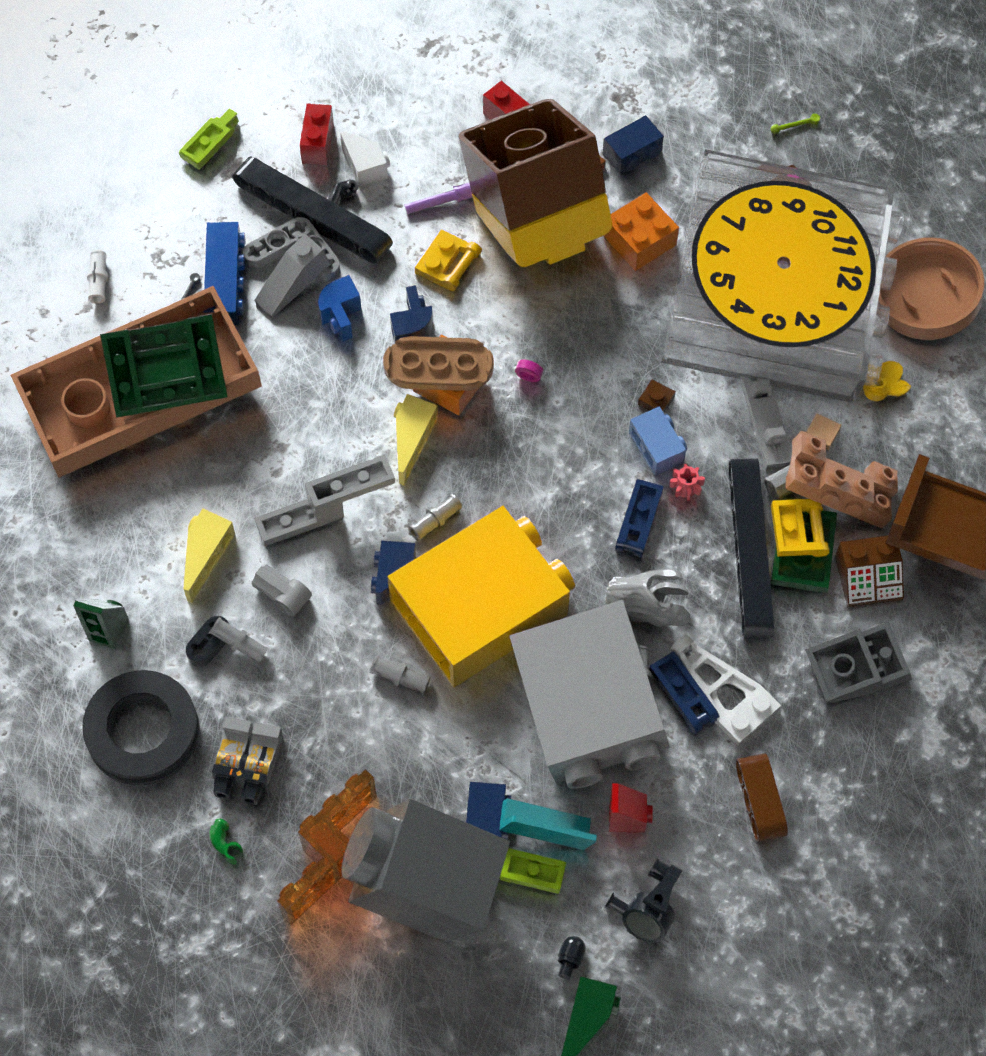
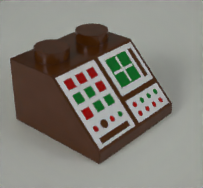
[835,536,904,608]

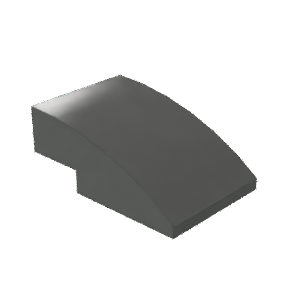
[805,621,912,703]

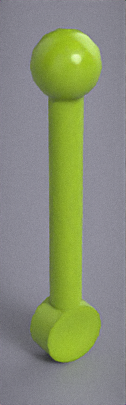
[770,114,820,134]

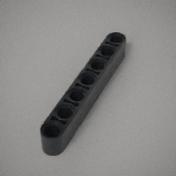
[232,156,393,264]
[728,458,774,638]

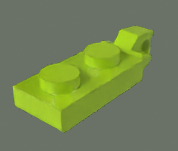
[178,108,239,170]
[499,848,567,894]

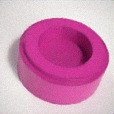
[515,359,544,382]

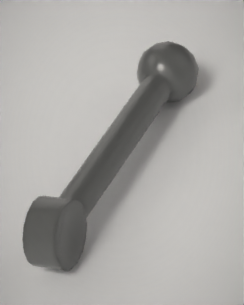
[181,273,201,300]

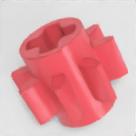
[669,464,705,501]

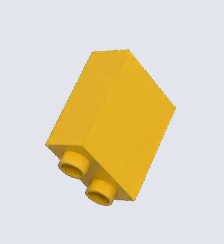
[387,505,575,688]

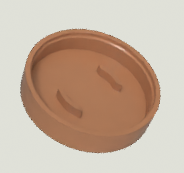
[874,238,984,340]

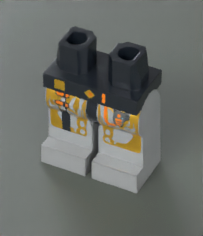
[212,716,283,805]

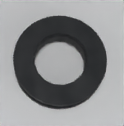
[82,670,199,785]

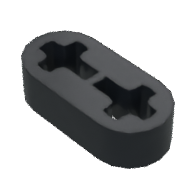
[185,616,229,667]

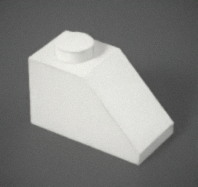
[340,131,391,187]

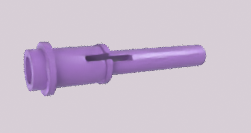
[404,182,473,214]

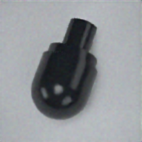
[558,936,586,980]

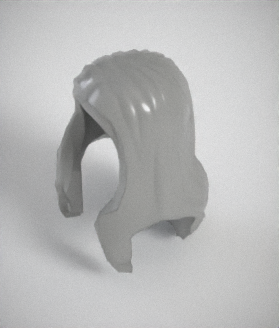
[605,569,691,628]

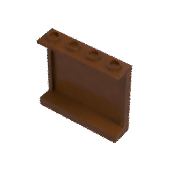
[886,454,986,580]

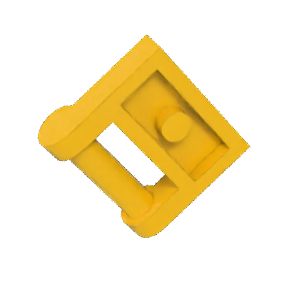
[415,229,482,291]
[771,499,829,557]

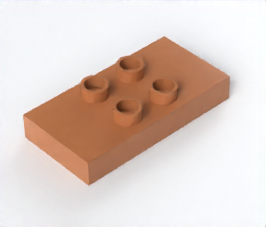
[10,286,262,478]

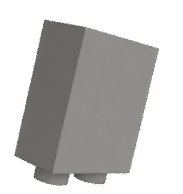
[509,600,670,789]

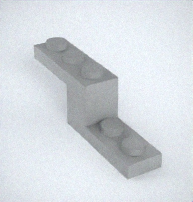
[254,454,396,546]

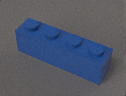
[203,222,246,325]

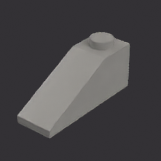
[254,234,330,318]

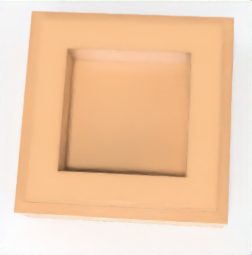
[806,413,841,451]

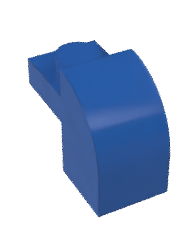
[318,275,362,342]

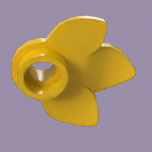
[859,360,911,401]

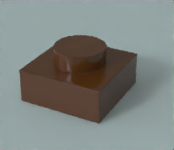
[638,379,676,413]

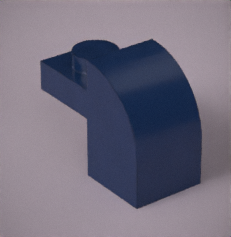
[390,285,433,344]

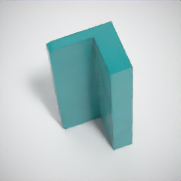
[499,798,597,850]

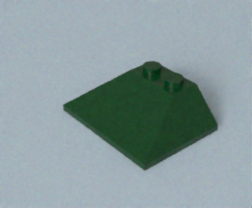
[100,314,228,418]

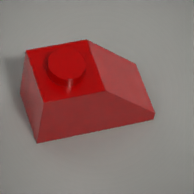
[609,783,653,833]

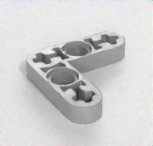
[243,217,340,281]

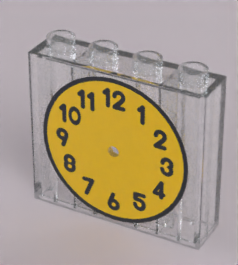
[661,149,904,403]

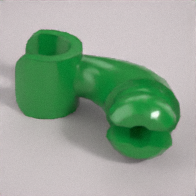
[209,818,243,864]

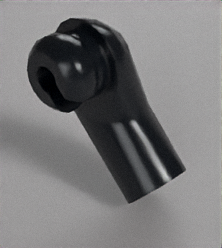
[328,179,358,205]

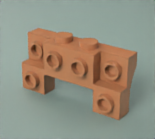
[786,431,898,528]

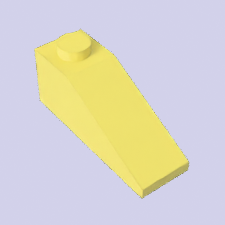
[394,394,438,485]
[183,508,235,603]

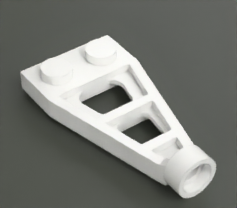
[670,634,781,746]

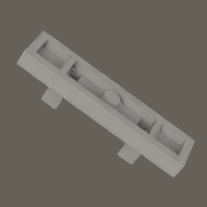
[739,367,792,470]

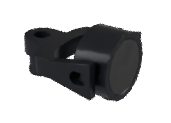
[604,858,683,944]

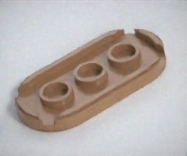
[383,336,494,391]

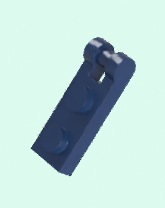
[615,479,664,558]
[649,651,720,734]

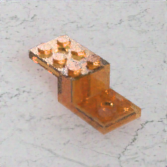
[277,769,377,926]

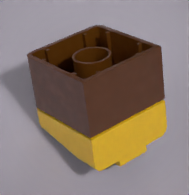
[458,99,612,267]

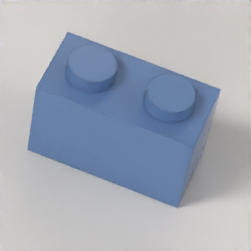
[629,406,687,476]

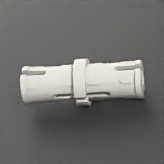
[87,250,108,304]

